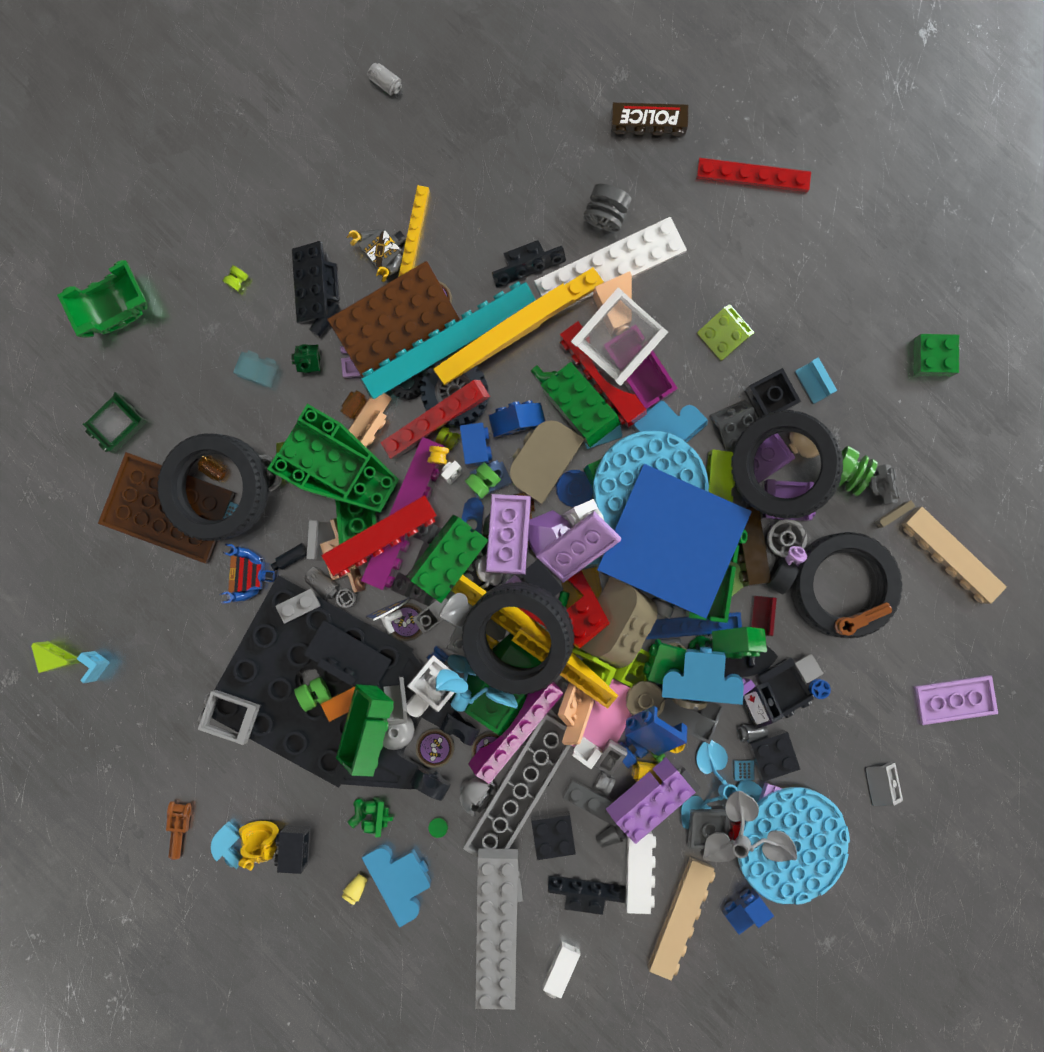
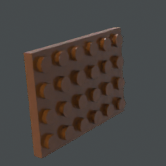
[327,261,460,378]
[98,452,234,564]

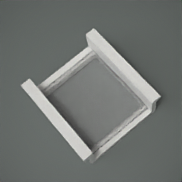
[571,288,668,386]

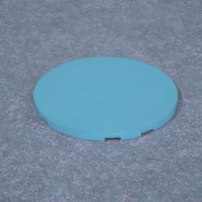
[593,431,709,530]
[738,787,850,905]

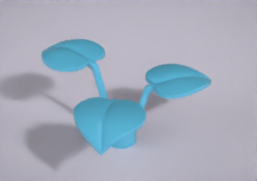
[436,654,518,712]
[681,740,762,829]

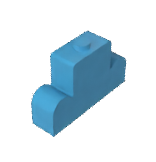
[634,401,708,443]
[662,647,744,705]
[362,845,431,927]

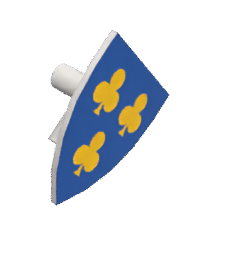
[366,598,410,634]

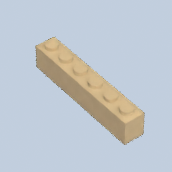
[901,507,1007,604]
[648,857,715,981]

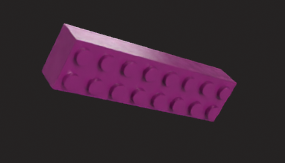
[361,437,448,590]

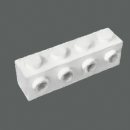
[625,832,656,914]

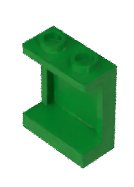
[643,639,698,684]

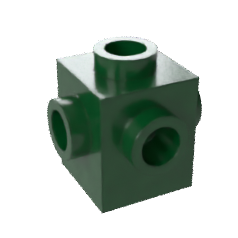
[291,344,321,373]

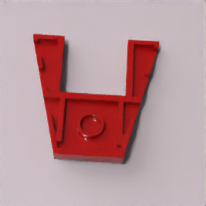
[517,570,610,649]

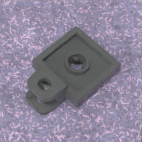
[871,464,900,504]

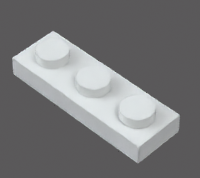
[441,461,463,485]

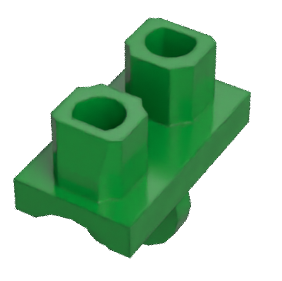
[361,797,394,837]

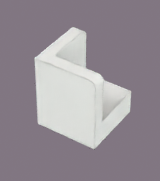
[571,737,603,769]

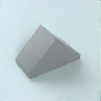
[595,739,627,776]

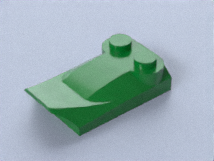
[335,500,377,545]

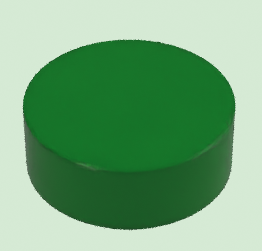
[428,817,448,838]

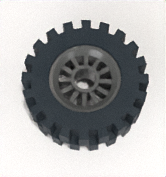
[420,358,489,428]

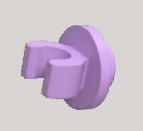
[785,546,807,566]

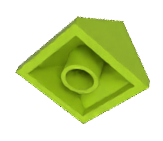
[31,641,80,673]

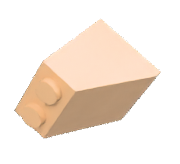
[593,271,632,337]

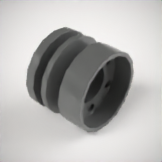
[583,184,632,232]

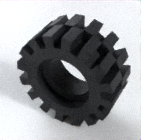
[391,372,423,400]

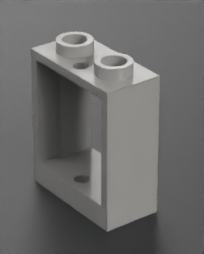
[197,690,260,745]

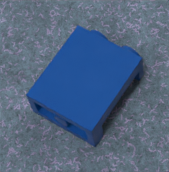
[625,706,687,756]

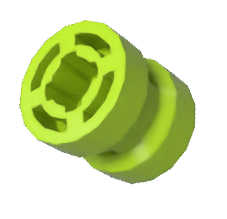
[222,265,248,292]
[435,426,461,452]

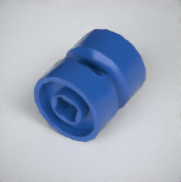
[619,737,650,769]

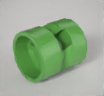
[464,462,501,499]
[294,676,332,712]

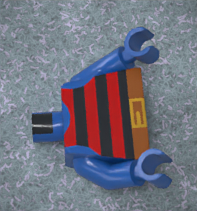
[220,543,275,604]

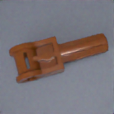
[834,602,892,636]
[166,801,191,860]

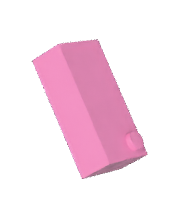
[571,679,632,751]

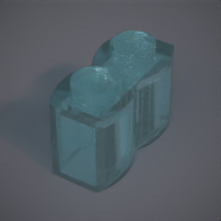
[233,350,279,389]

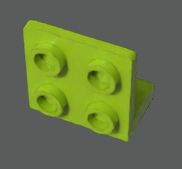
[697,305,755,360]
[572,647,617,686]

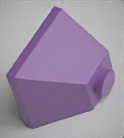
[528,510,571,559]

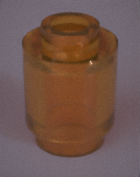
[340,390,367,420]
[197,455,228,482]

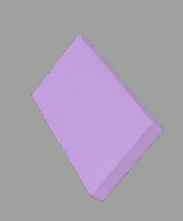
[486,494,531,575]
[536,511,621,583]
[914,675,998,725]

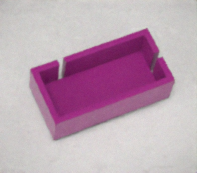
[602,324,678,409]

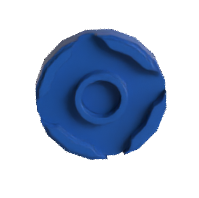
[556,470,593,508]

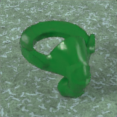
[688,635,712,649]

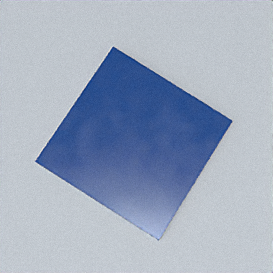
[597,464,752,619]

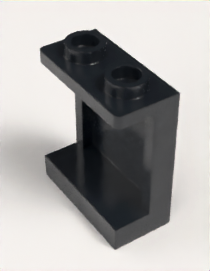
[755,657,815,718]

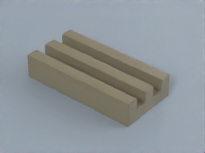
[874,500,916,528]

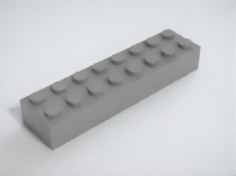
[463,713,571,858]
[475,848,518,1010]

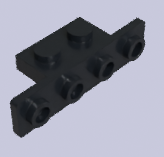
[492,240,566,287]
[547,876,626,915]

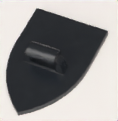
[724,646,778,677]

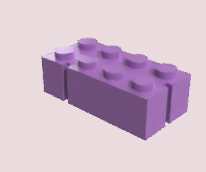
[606,758,696,844]

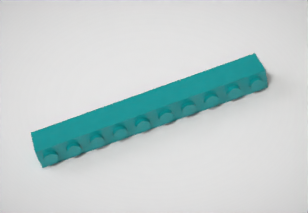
[360,281,536,399]

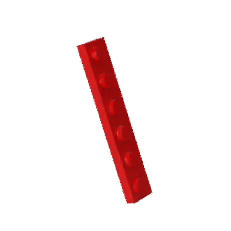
[696,158,811,192]

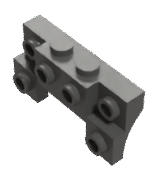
[391,524,442,606]
[650,681,724,744]

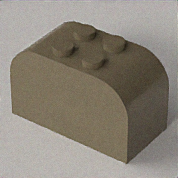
[510,421,585,506]
[581,577,658,668]

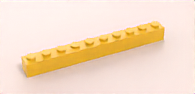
[398,185,430,277]

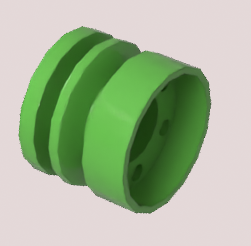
[839,446,878,497]

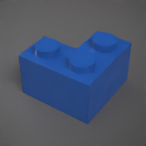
[488,401,545,437]
[460,423,492,468]
[722,888,774,935]

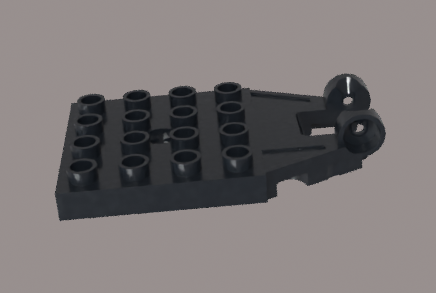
[202,575,480,801]

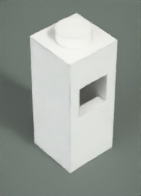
[543,941,580,998]

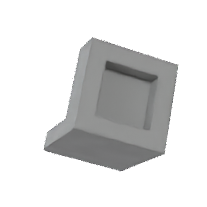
[794,654,824,683]

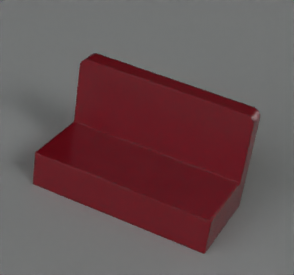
[750,596,777,636]

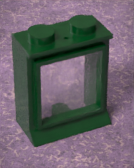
[83,392,148,453]

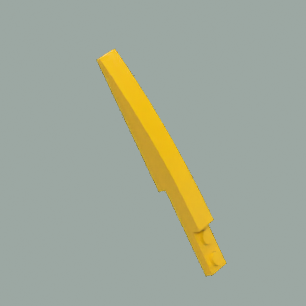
[434,267,604,386]
[451,575,618,709]

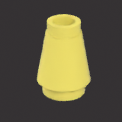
[341,873,368,905]

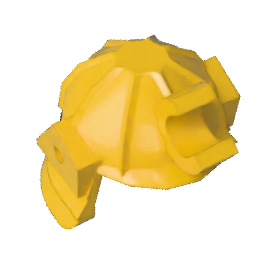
[238,821,279,871]

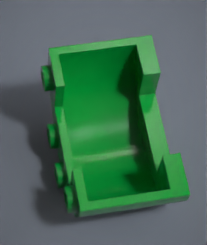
[57,260,148,338]

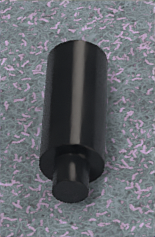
[309,301,339,338]
[271,543,307,571]

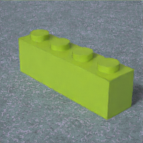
[706,449,735,503]

